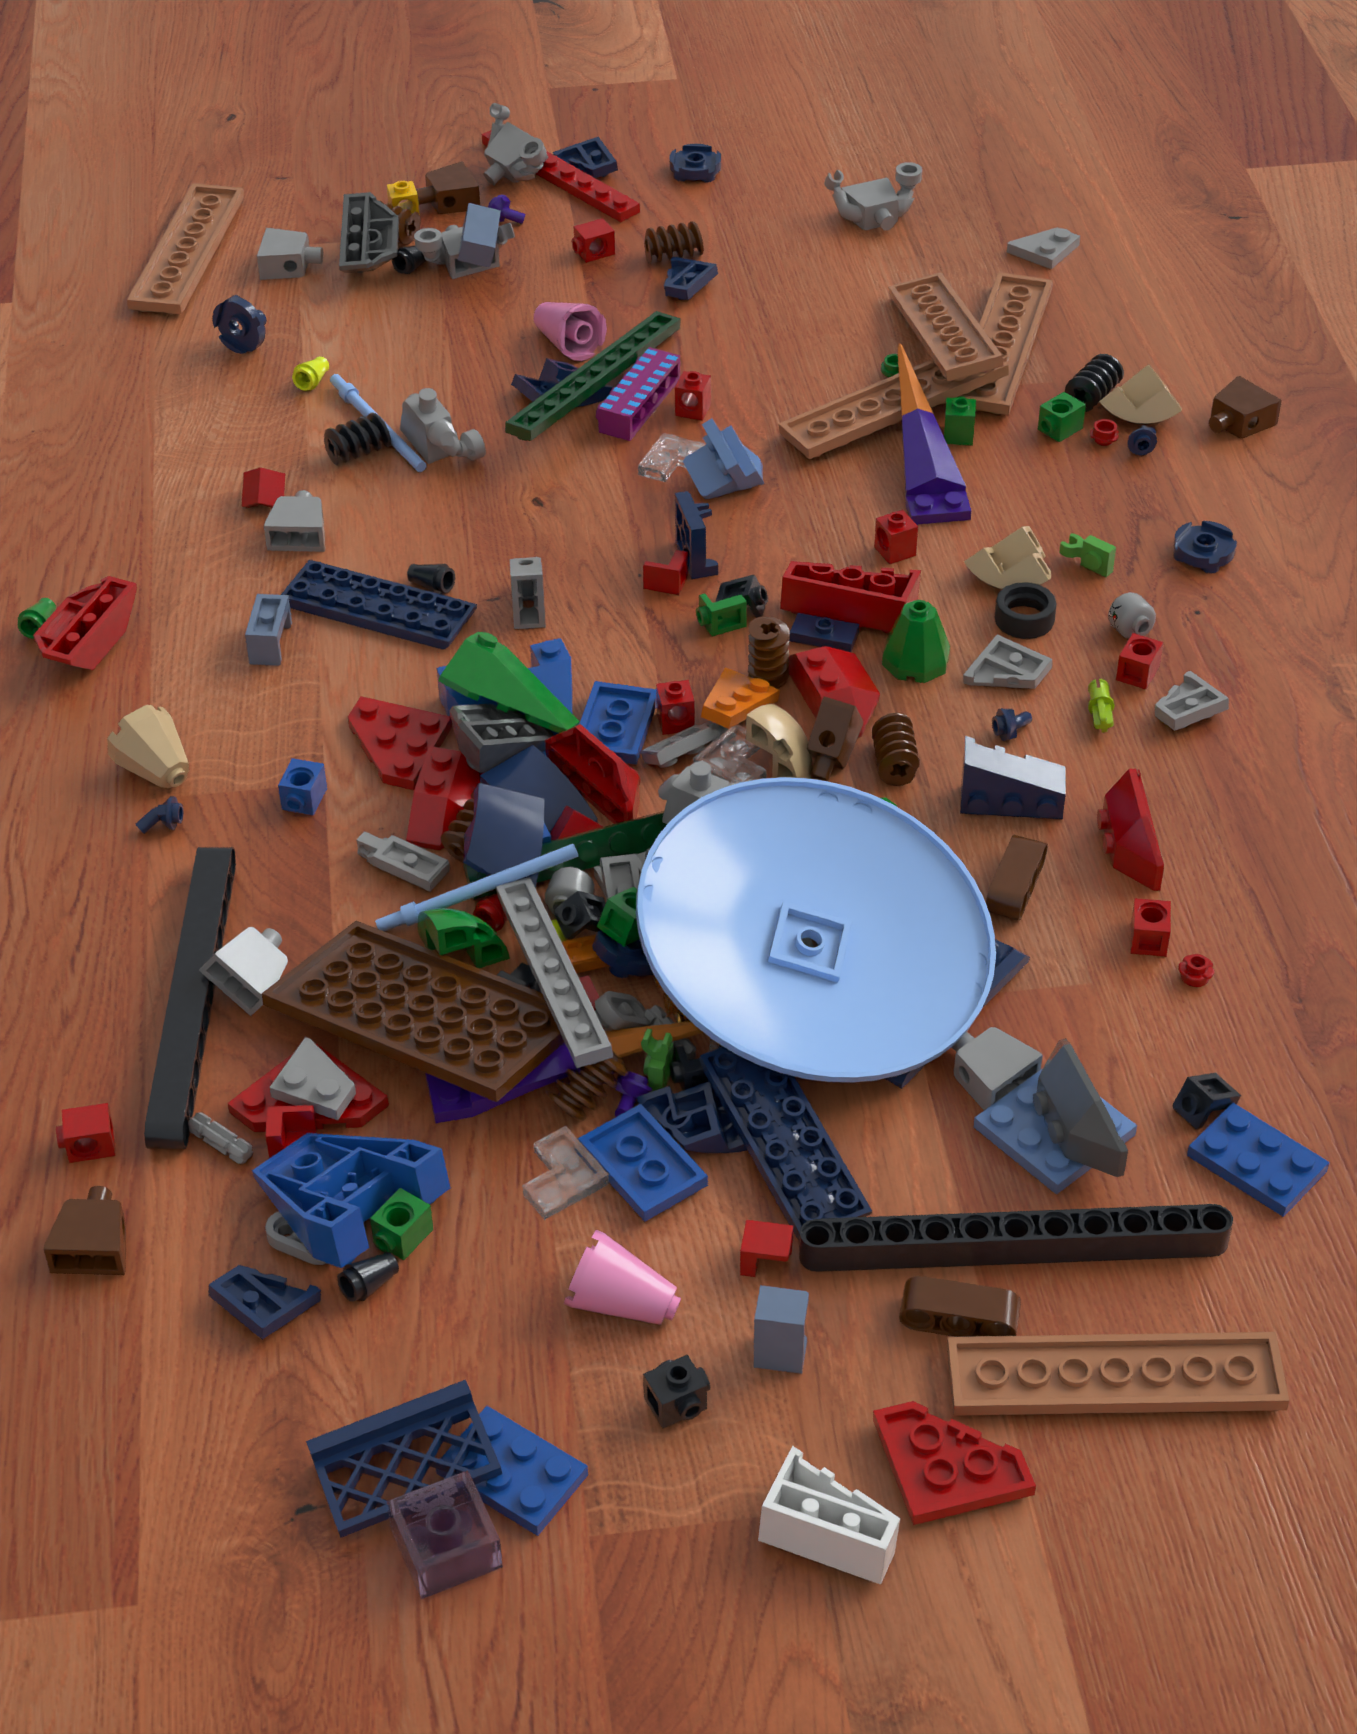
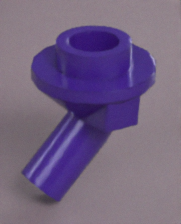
[488,195,526,224]
[615,1071,653,1117]

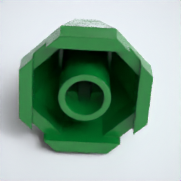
[882,600,950,683]

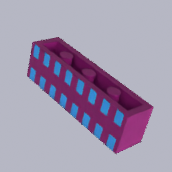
[596,347,680,441]

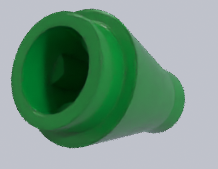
[18,598,56,639]

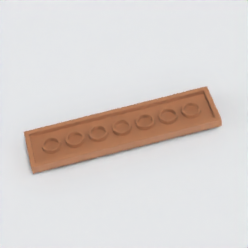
[127,183,244,315]
[888,272,1004,381]
[955,272,1053,415]
[779,359,1009,459]
[947,1332,1289,1416]

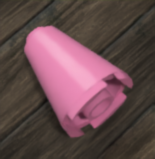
[534,302,607,361]
[564,1230,681,1325]

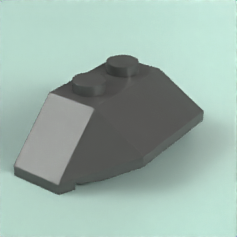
[339,192,399,273]
[449,704,554,773]
[1033,1038,1128,1177]

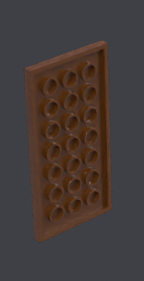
[262,921,564,1102]

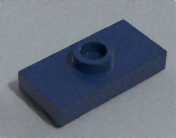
[789,613,859,652]

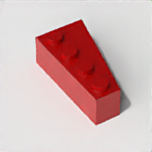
[780,561,921,633]

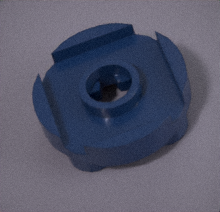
[669,144,721,182]
[212,295,267,354]
[1173,521,1237,573]
[592,930,654,978]

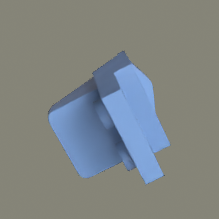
[683,418,765,499]

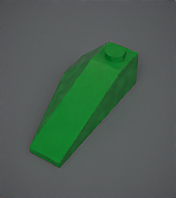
[438,631,580,733]

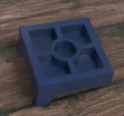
[675,491,718,579]

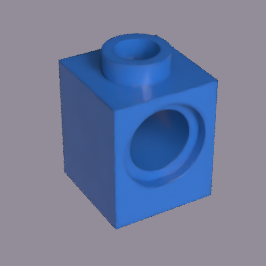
[278,758,327,815]

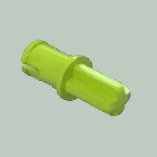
[1088,679,1115,733]

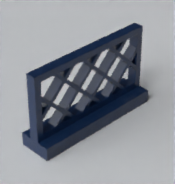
[306,1379,502,1538]

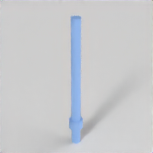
[330,374,426,472]
[375,844,578,932]

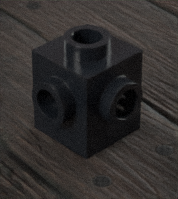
[643,1354,710,1429]

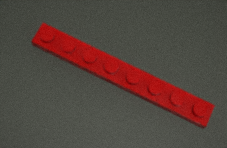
[481,130,640,223]

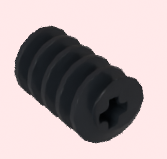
[1065,354,1124,412]
[324,412,391,466]

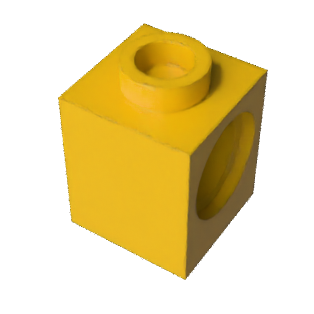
[387,181,420,215]

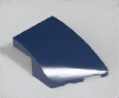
[511,358,614,407]
[480,745,598,833]
[464,783,544,888]
[637,1082,747,1153]

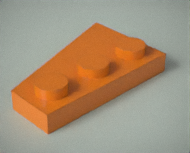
[701,667,780,729]

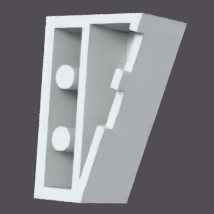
[758,1446,900,1585]

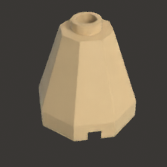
[107,705,189,788]

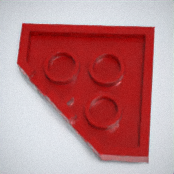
[348,696,452,790]
[227,1041,389,1132]
[873,1401,1036,1525]

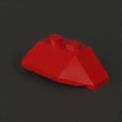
[33,576,137,670]
[788,646,880,744]
[545,724,640,824]
[406,746,483,850]
[1097,768,1164,891]

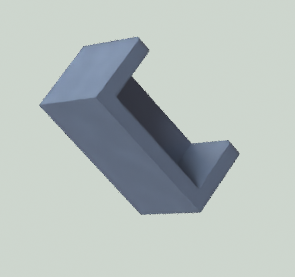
[458,203,501,267]
[245,594,292,666]
[754,1285,809,1374]

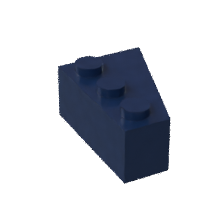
[960,736,1066,819]

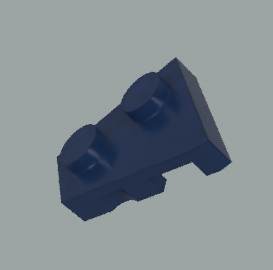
[553,136,618,178]
[664,257,718,300]
[208,1265,321,1340]

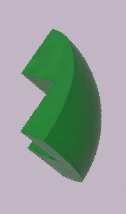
[418,908,510,969]

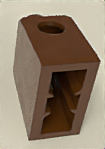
[416,161,481,214]
[1209,376,1282,438]
[807,696,864,781]
[43,1186,126,1275]

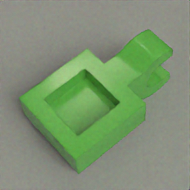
[1059,533,1116,577]
[641,1028,674,1092]

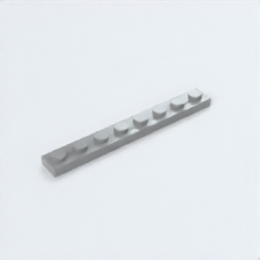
[496,877,613,1068]

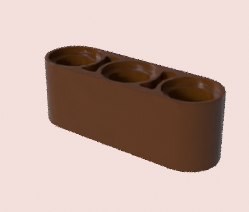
[986,835,1048,920]
[899,1276,1021,1337]

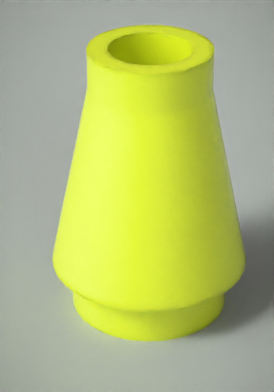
[292,356,329,391]

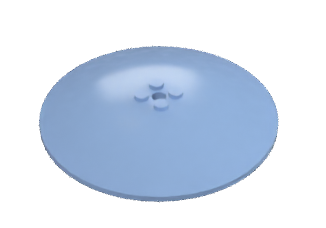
[636,777,996,1083]

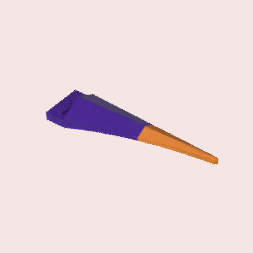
[897,343,972,525]
[425,1022,704,1123]

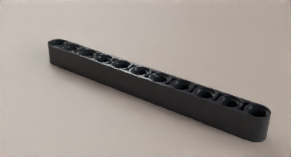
[144,847,236,1149]
[799,1204,1233,1272]

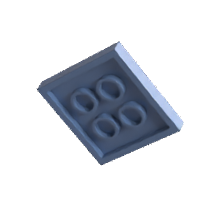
[973,1068,1137,1195]

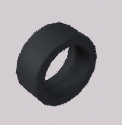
[994,582,1057,639]

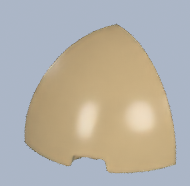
[1099,365,1182,423]
[964,526,1051,589]
[746,704,813,779]

